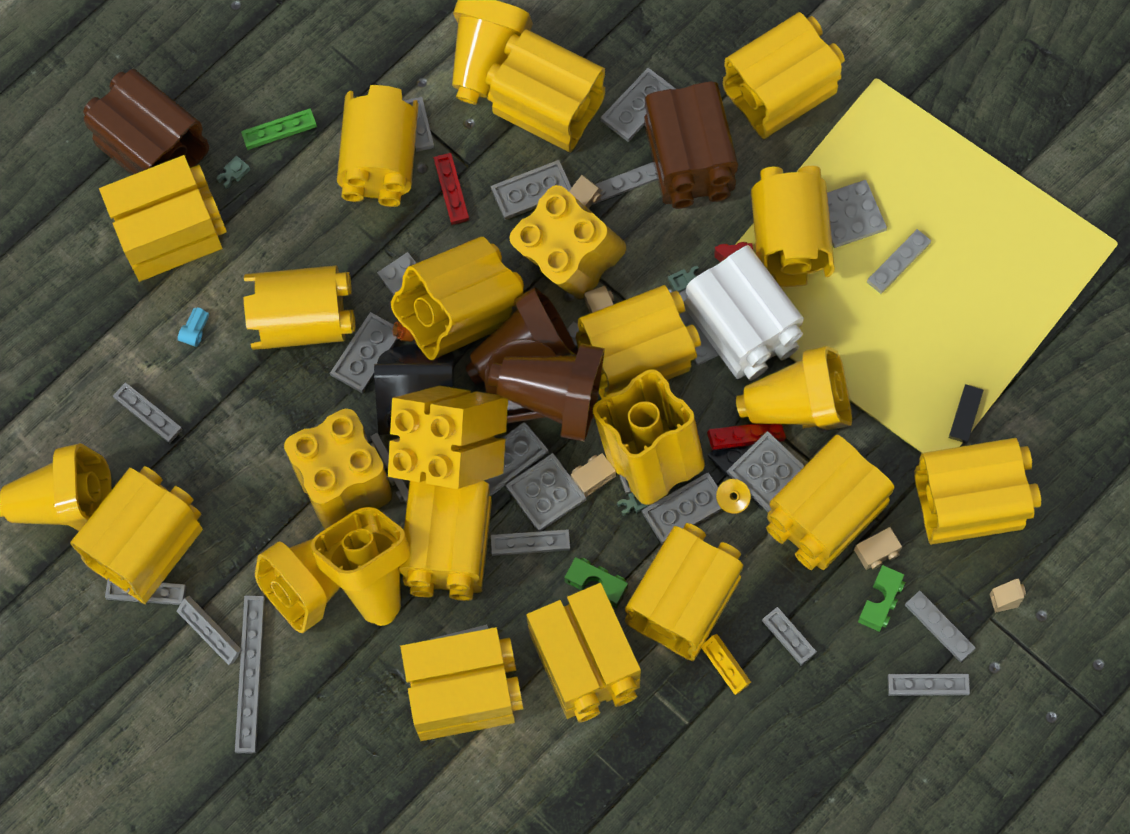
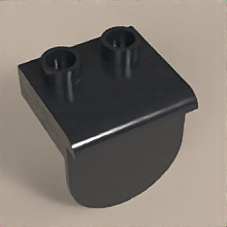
[374,344,455,435]

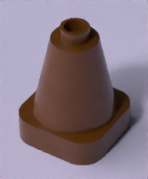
[465,287,578,385]
[488,343,605,442]

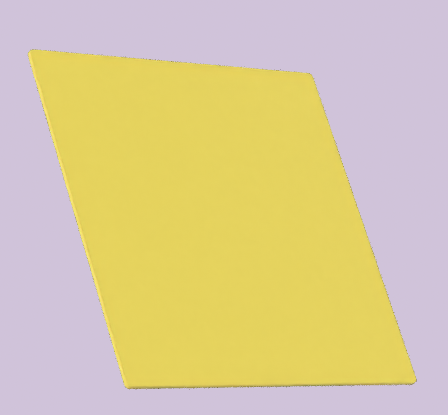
[720,79,1118,453]

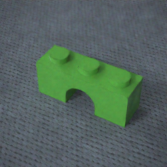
[564,557,628,608]
[858,565,905,632]

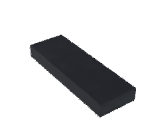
[948,384,984,444]

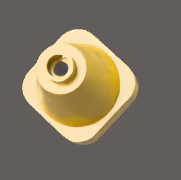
[452,0,533,105]
[736,346,852,430]
[0,443,112,531]
[311,507,410,626]
[255,538,341,633]

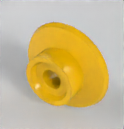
[716,479,751,514]

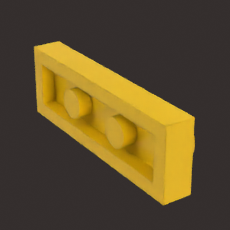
[702,634,751,695]

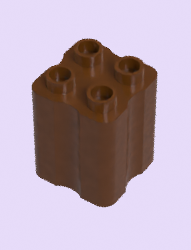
[83,69,209,175]
[644,81,738,209]

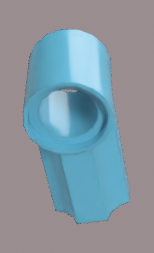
[178,307,209,347]

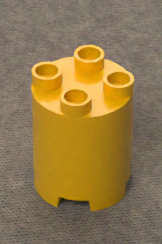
[337,85,419,207]
[751,166,835,287]
[244,265,356,350]

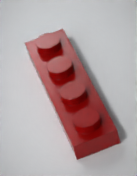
[433,153,469,225]
[707,424,786,450]

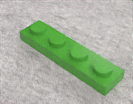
[241,108,317,150]

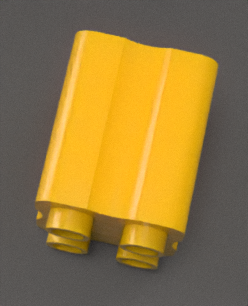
[723,12,845,139]
[485,29,605,152]
[510,185,626,299]
[391,237,524,360]
[575,285,701,399]
[593,369,705,505]
[284,409,392,529]
[766,435,894,570]
[914,438,1041,545]
[70,466,203,604]
[399,480,492,601]
[625,523,743,661]

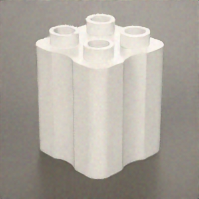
[684,245,804,381]

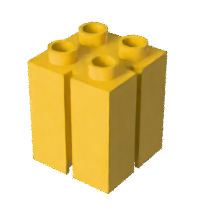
[99,155,227,282]
[388,386,508,489]
[526,583,641,723]
[400,627,523,741]

